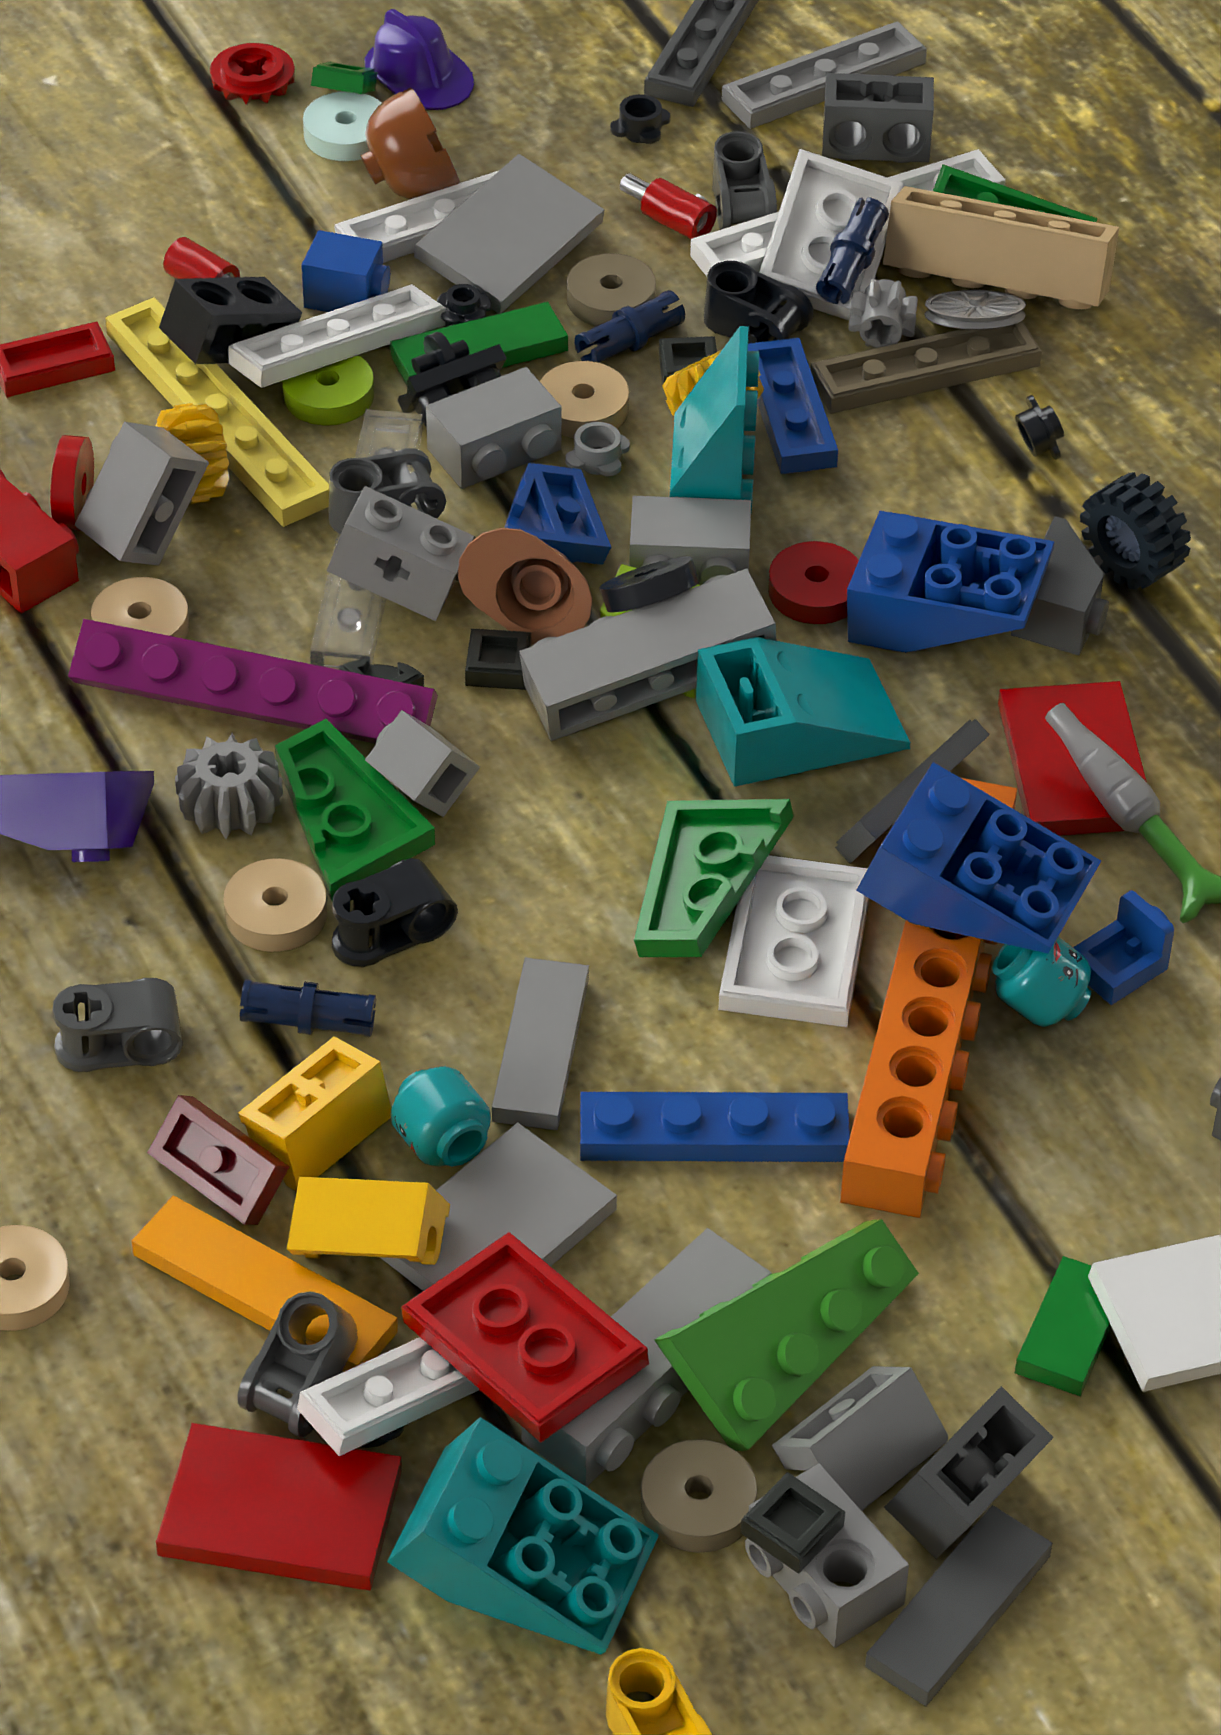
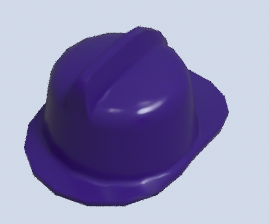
[364,9,474,110]

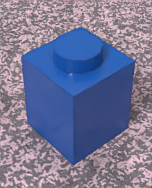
[301,230,391,312]

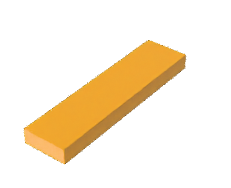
[132,1195,398,1372]

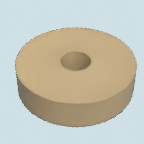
[540,361,629,438]
[91,577,189,639]
[223,858,327,952]
[0,1225,70,1331]

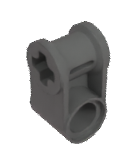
[712,131,777,230]
[329,448,446,534]
[52,978,183,1072]
[237,1291,358,1437]

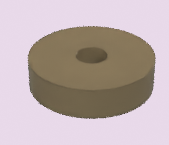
[567,253,656,326]
[641,1439,757,1553]

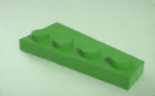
[654,1219,919,1451]

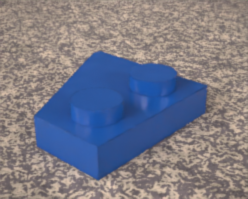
[504,463,611,565]

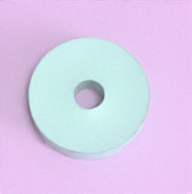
[303,91,382,161]

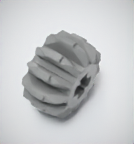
[175,733,283,839]

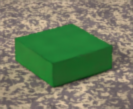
[311,61,378,94]

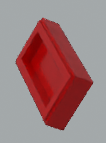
[0,321,115,398]

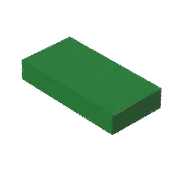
[1014,1256,1111,1397]

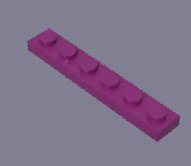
[68,619,438,744]

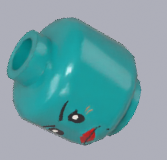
[992,937,1091,1027]
[391,1066,491,1167]

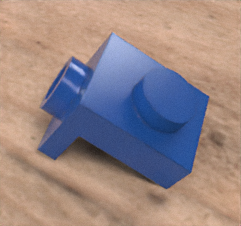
[1073,890,1174,1005]

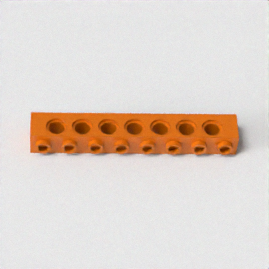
[840,778,1025,1218]

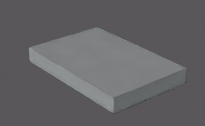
[414,154,604,314]
[380,1122,617,1291]

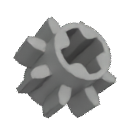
[848,279,918,348]

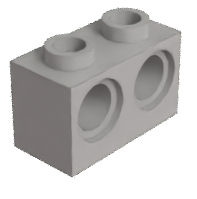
[745,1463,909,1648]

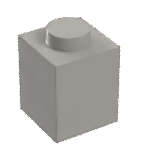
[365,710,480,817]

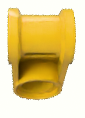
[606,1648,712,1735]

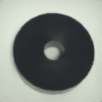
[599,556,699,613]

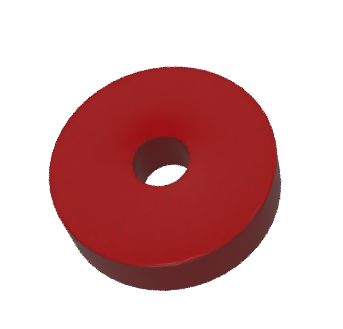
[50,435,94,531]
[768,541,859,624]

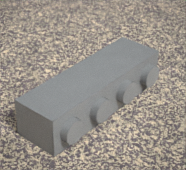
[519,568,776,741]
[522,1228,772,1487]

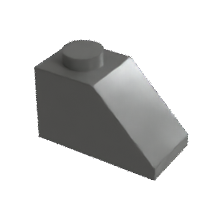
[1011,516,1109,655]

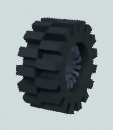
[1080,472,1191,590]

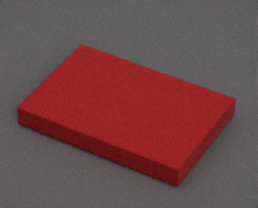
[998,681,1147,836]
[401,1232,649,1443]
[156,1423,402,1591]

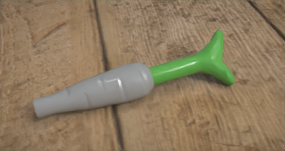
[1045,703,1221,923]

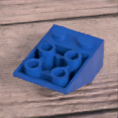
[847,511,1054,653]
[856,762,1101,953]

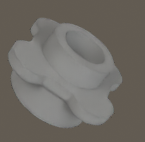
[565,422,630,476]

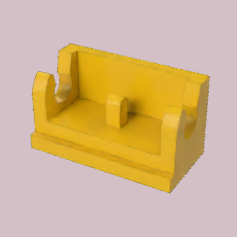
[238,1037,392,1192]
[287,1177,450,1265]

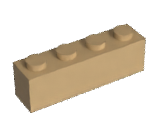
[883,186,1119,309]

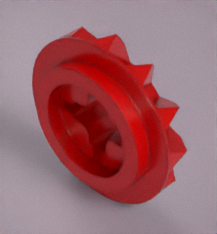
[210,43,295,105]

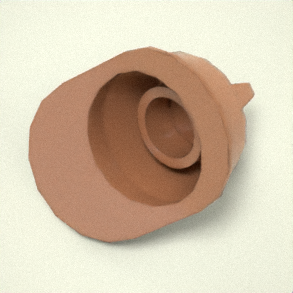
[458,528,593,645]

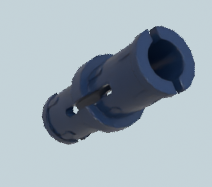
[816,197,889,304]
[574,290,686,363]
[240,979,376,1037]

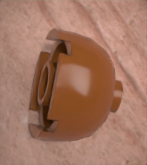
[360,88,460,200]

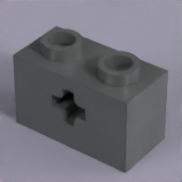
[884,1386,1054,1559]

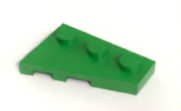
[275,719,435,901]
[634,799,794,957]

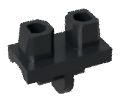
[397,332,507,428]

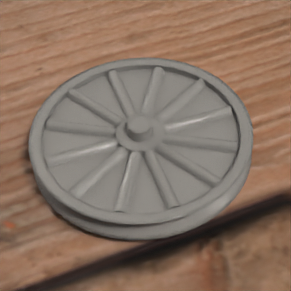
[925,290,1026,329]

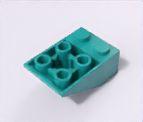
[670,326,759,515]
[696,637,911,787]
[387,1417,659,1655]

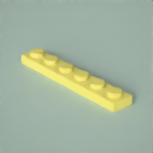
[105,297,329,527]

